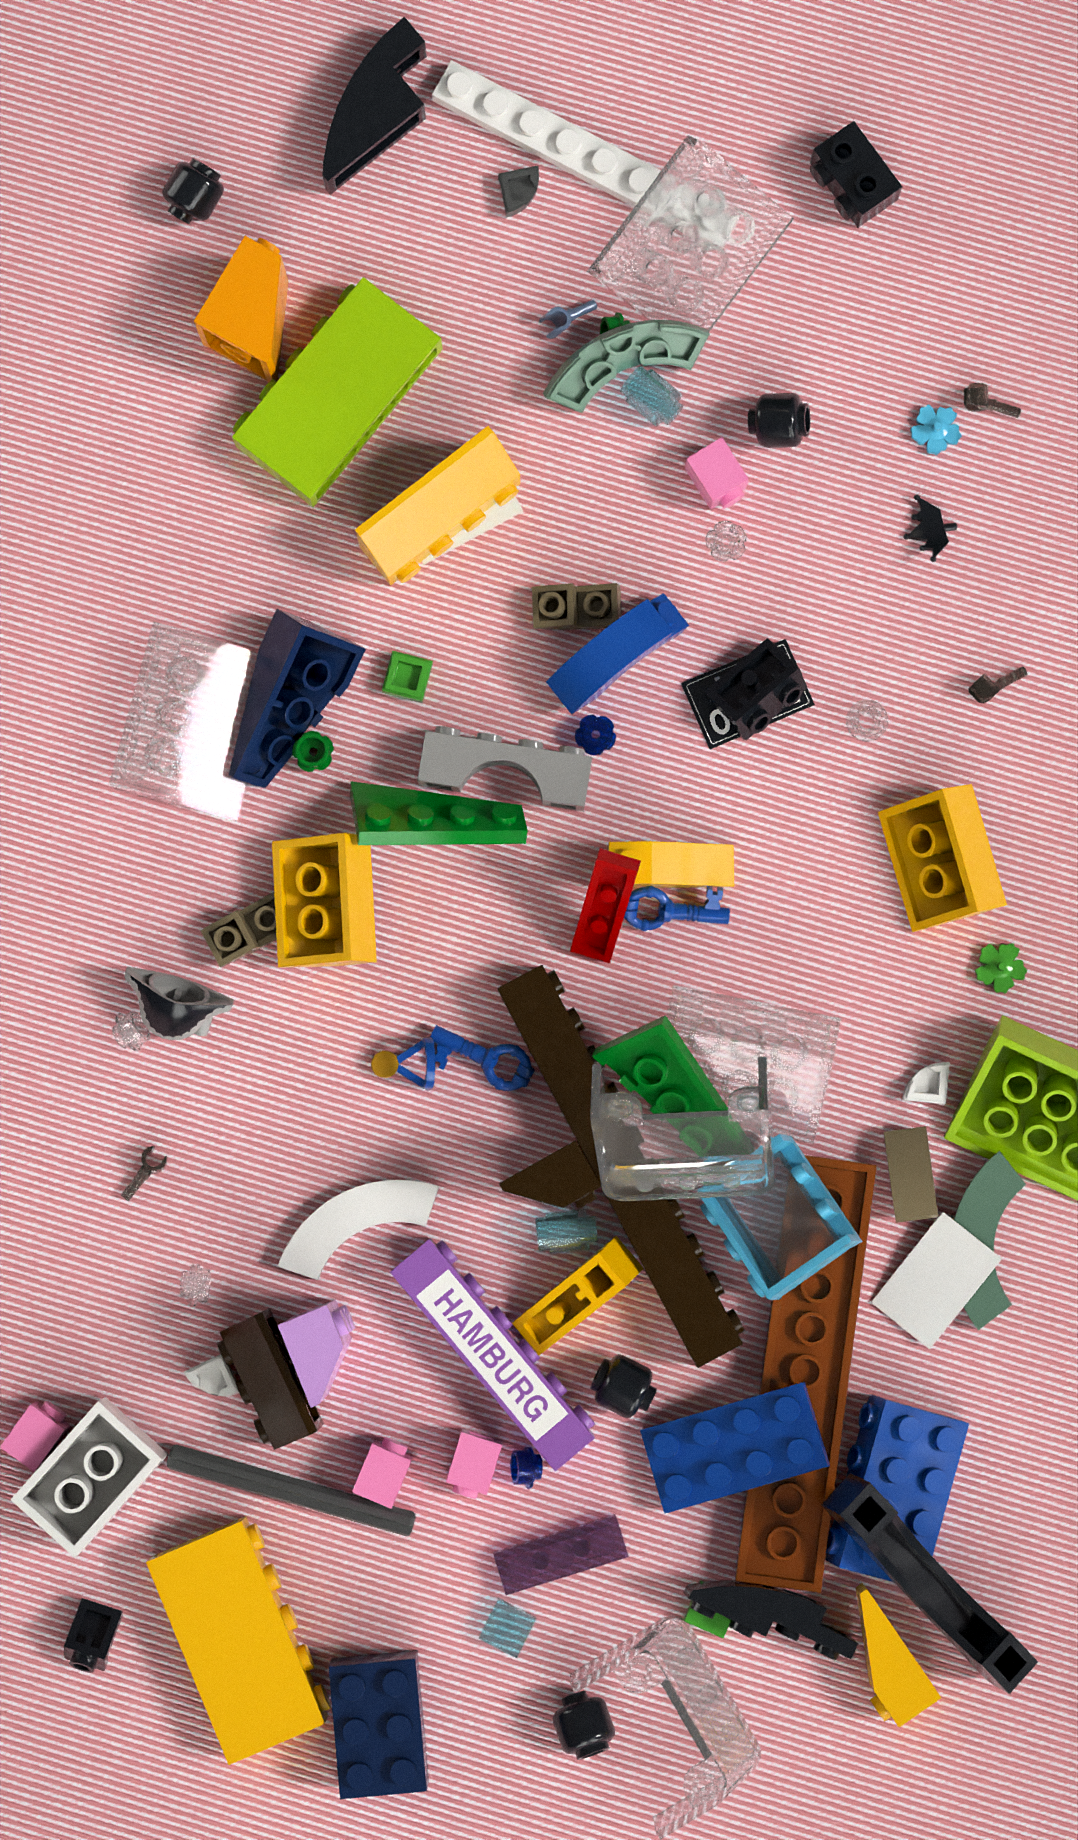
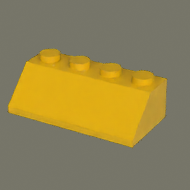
[355,426,520,586]

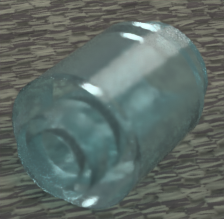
[620,366,683,427]
[536,1208,598,1255]

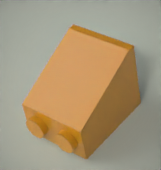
[194,236,289,382]

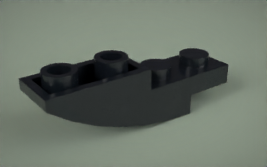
[683,1580,858,1660]

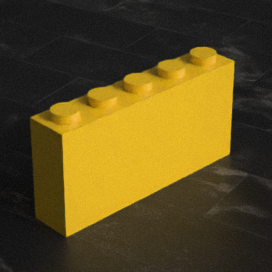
[146,1516,331,1765]

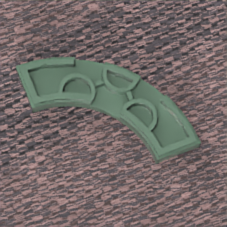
[543,320,710,413]
[954,1150,1026,1330]

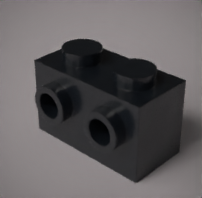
[810,121,903,228]

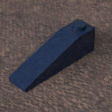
[229,609,366,788]

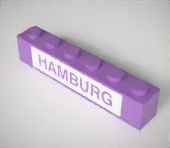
[390,1238,595,1472]

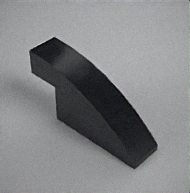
[322,17,427,195]

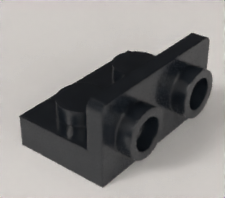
[704,638,807,740]

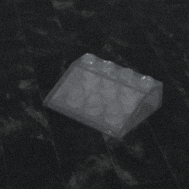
[587,135,794,332]
[109,621,258,821]
[647,985,841,1144]

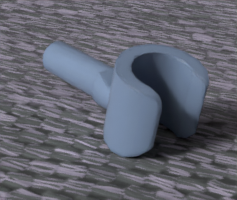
[539,300,597,339]

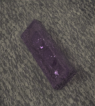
[493,1513,629,1595]

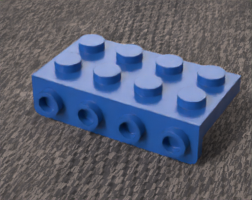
[825,1394,970,1582]

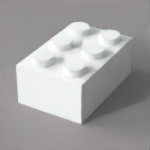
[10,1397,168,1558]

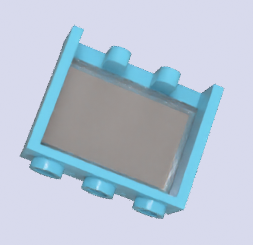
[698,1134,863,1300]

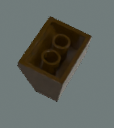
[499,1140,601,1211]
[217,1308,324,1450]

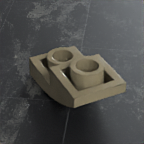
[532,583,621,630]
[200,892,277,967]
[884,1126,939,1223]

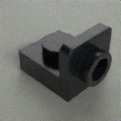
[64,1598,123,1673]

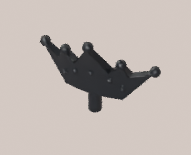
[903,494,957,562]

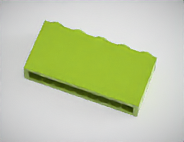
[232,277,443,508]

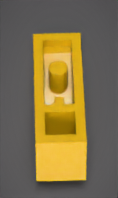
[608,841,734,889]
[512,1236,644,1355]
[855,1583,941,1728]

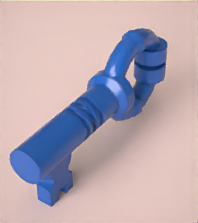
[624,886,730,931]
[430,1025,535,1091]

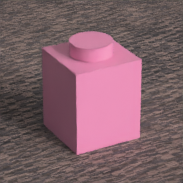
[685,437,749,510]
[0,1401,71,1472]
[446,1428,503,1499]
[352,1437,413,1509]

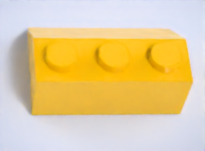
[878,784,1007,932]
[272,833,377,968]

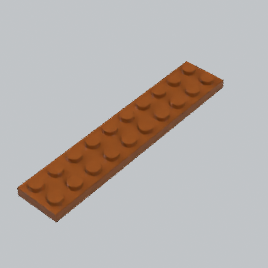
[734,1155,877,1593]

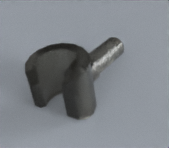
[964,383,1021,418]
[968,667,1028,704]
[121,1146,167,1201]

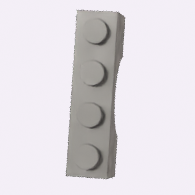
[417,726,592,812]

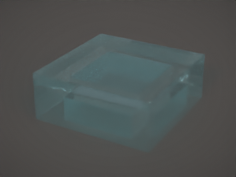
[478,1597,536,1658]

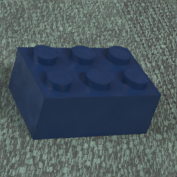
[329,1650,429,1800]

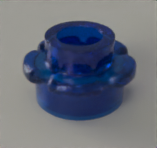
[575,714,616,756]
[510,1447,543,1489]

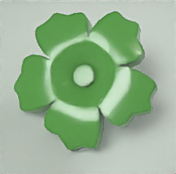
[975,943,1028,994]

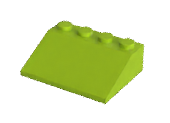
[944,1015,1078,1201]

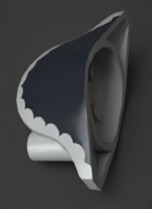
[124,966,234,1040]

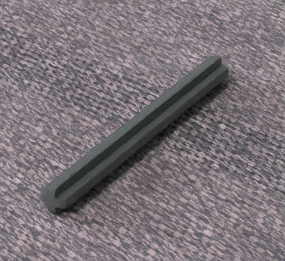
[167,1444,416,1536]

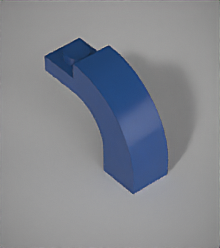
[546,593,689,715]

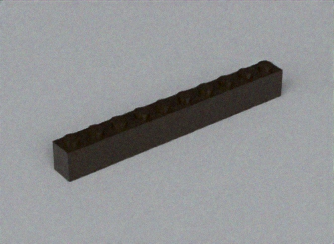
[497,965,745,1368]

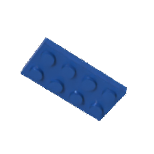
[640,1382,830,1514]

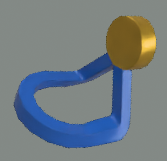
[371,1037,435,1091]

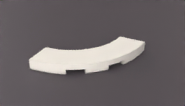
[277,1180,439,1280]

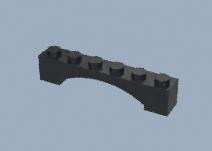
[821,1473,1038,1694]

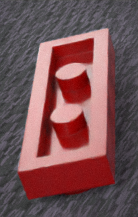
[570,848,641,963]

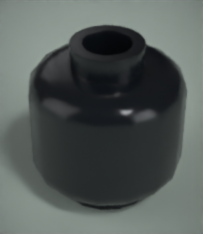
[162,158,224,224]
[748,393,811,448]
[590,1354,657,1418]
[553,1691,615,1760]

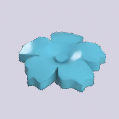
[910,405,962,455]

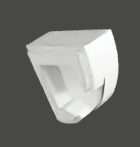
[902,1062,950,1104]
[184,1354,239,1396]

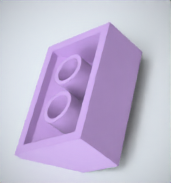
[278,1299,355,1408]

